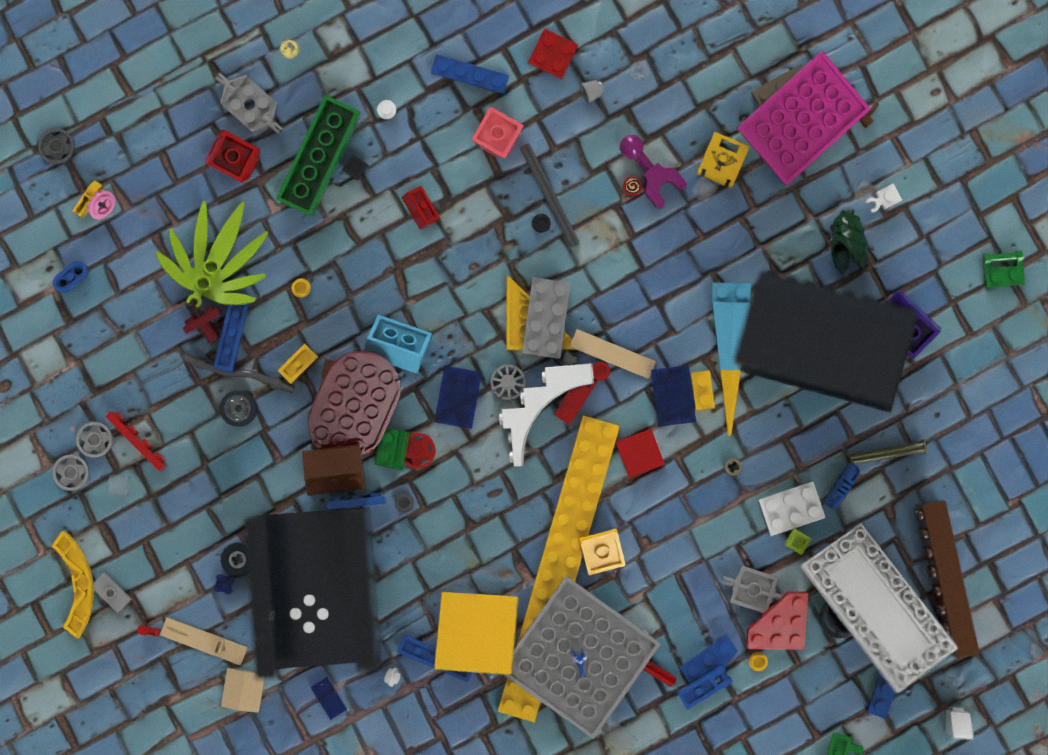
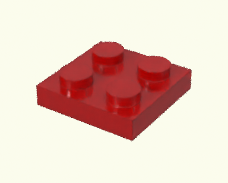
[528,28,578,80]

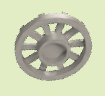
[490,364,526,400]

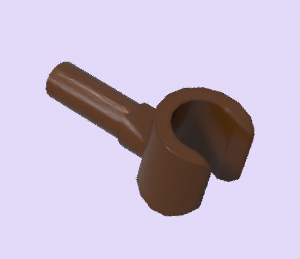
[860,102,879,128]

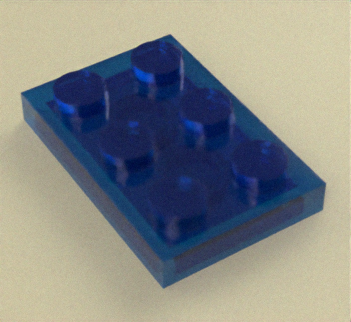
[651,365,696,427]
[434,366,482,429]

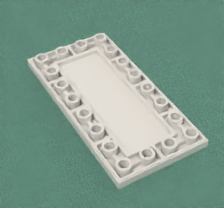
[800,523,958,693]

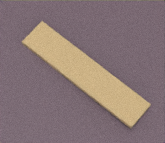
[570,329,656,379]
[160,617,248,666]

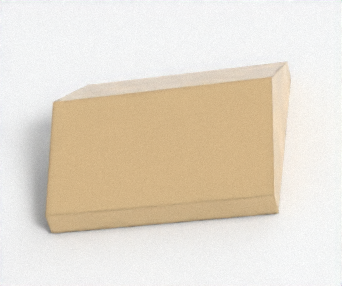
[221,668,265,712]

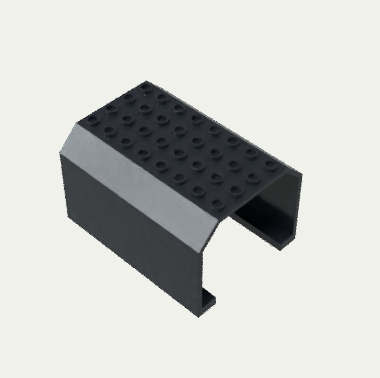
[734,270,918,413]
[245,507,382,679]

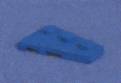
[679,635,738,684]

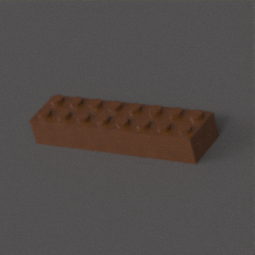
[914,500,980,658]

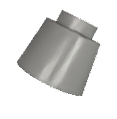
[580,80,604,104]

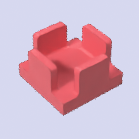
[471,106,524,159]

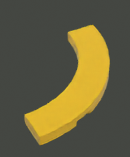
[51,530,94,639]

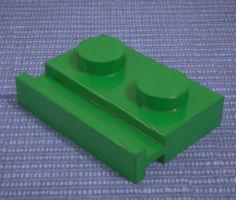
[375,428,410,470]

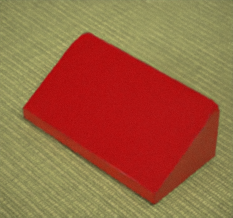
[402,186,440,230]

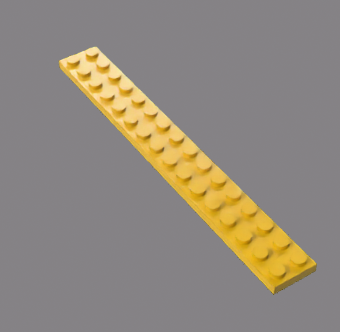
[498,415,620,722]

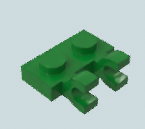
[827,732,864,755]

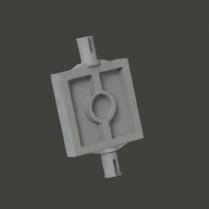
[722,565,783,613]

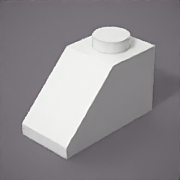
[945,707,973,739]

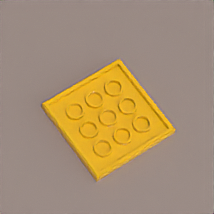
[434,592,518,675]

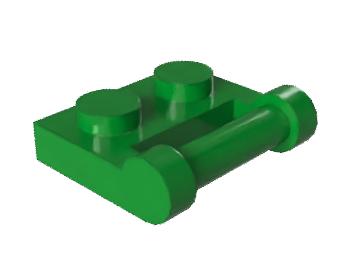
[982,250,1025,288]

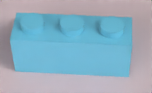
[364,315,432,373]

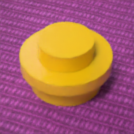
[292,279,311,298]
[749,652,768,672]

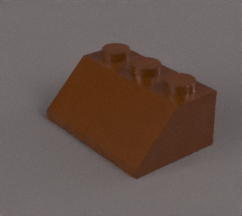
[302,444,365,496]

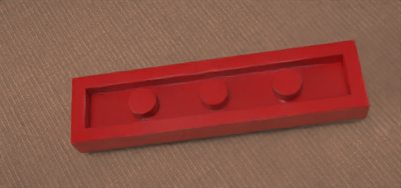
[105,411,167,471]

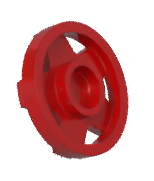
[404,433,436,469]

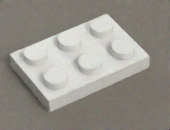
[758,481,826,536]

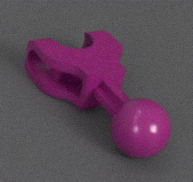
[619,135,687,209]

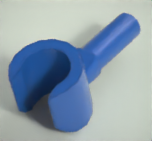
[572,648,586,677]

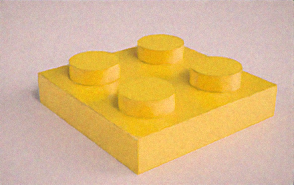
[579,529,626,575]

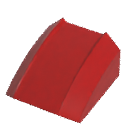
[204,130,260,183]

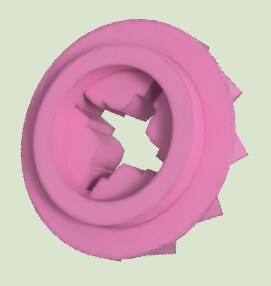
[87,190,115,219]

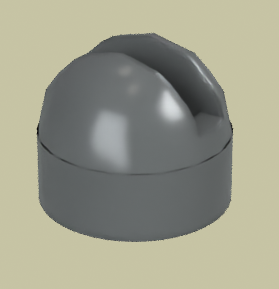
[562,350,579,366]

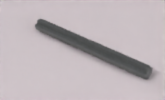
[520,143,579,248]

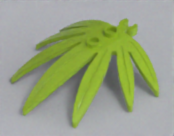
[155,201,268,310]

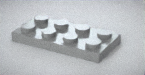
[522,277,571,359]

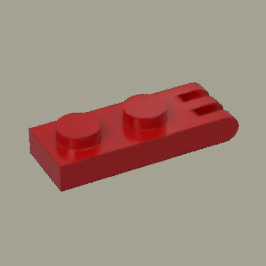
[554,380,597,425]

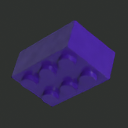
[887,289,941,359]

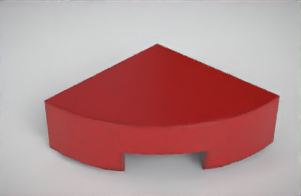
[137,625,160,637]

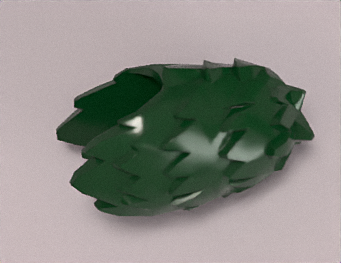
[830,209,868,274]

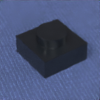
[342,154,369,181]

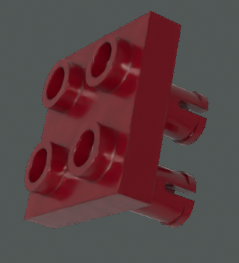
[182,305,222,343]

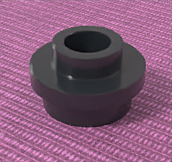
[532,214,551,233]

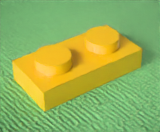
[277,343,319,384]
[690,370,715,411]

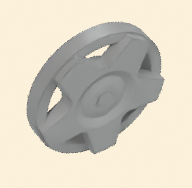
[76,422,113,458]
[52,455,89,491]

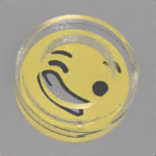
[280,38,299,59]

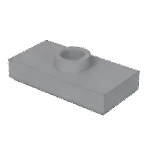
[93,572,132,613]

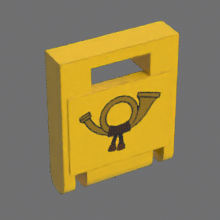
[696,132,750,189]

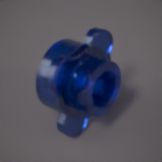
[214,573,235,595]

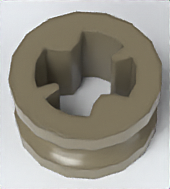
[724,458,742,476]

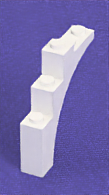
[499,364,594,466]

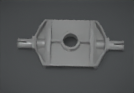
[215,73,283,134]

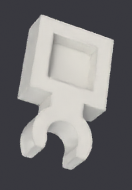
[865,183,902,213]

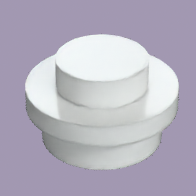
[377,100,396,119]
[385,668,401,687]

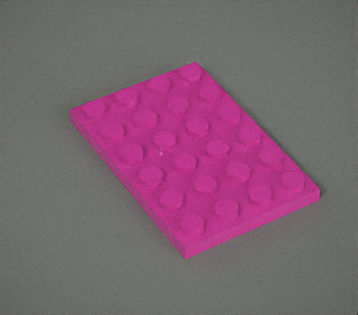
[736,51,871,186]

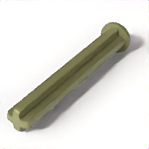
[849,439,927,464]

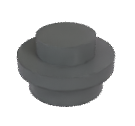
[395,493,414,512]

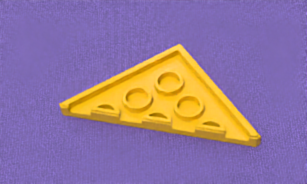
[506,276,576,350]

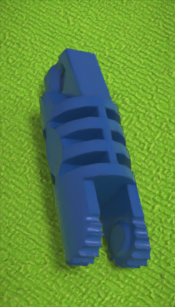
[824,463,860,510]

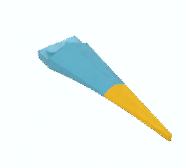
[712,283,751,437]

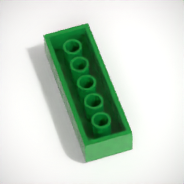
[276,95,362,217]

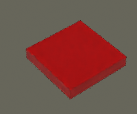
[615,429,665,478]

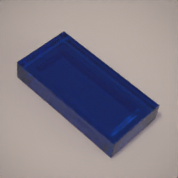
[310,677,347,720]

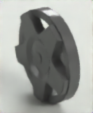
[38,128,75,164]

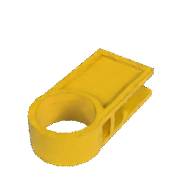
[72,181,104,218]

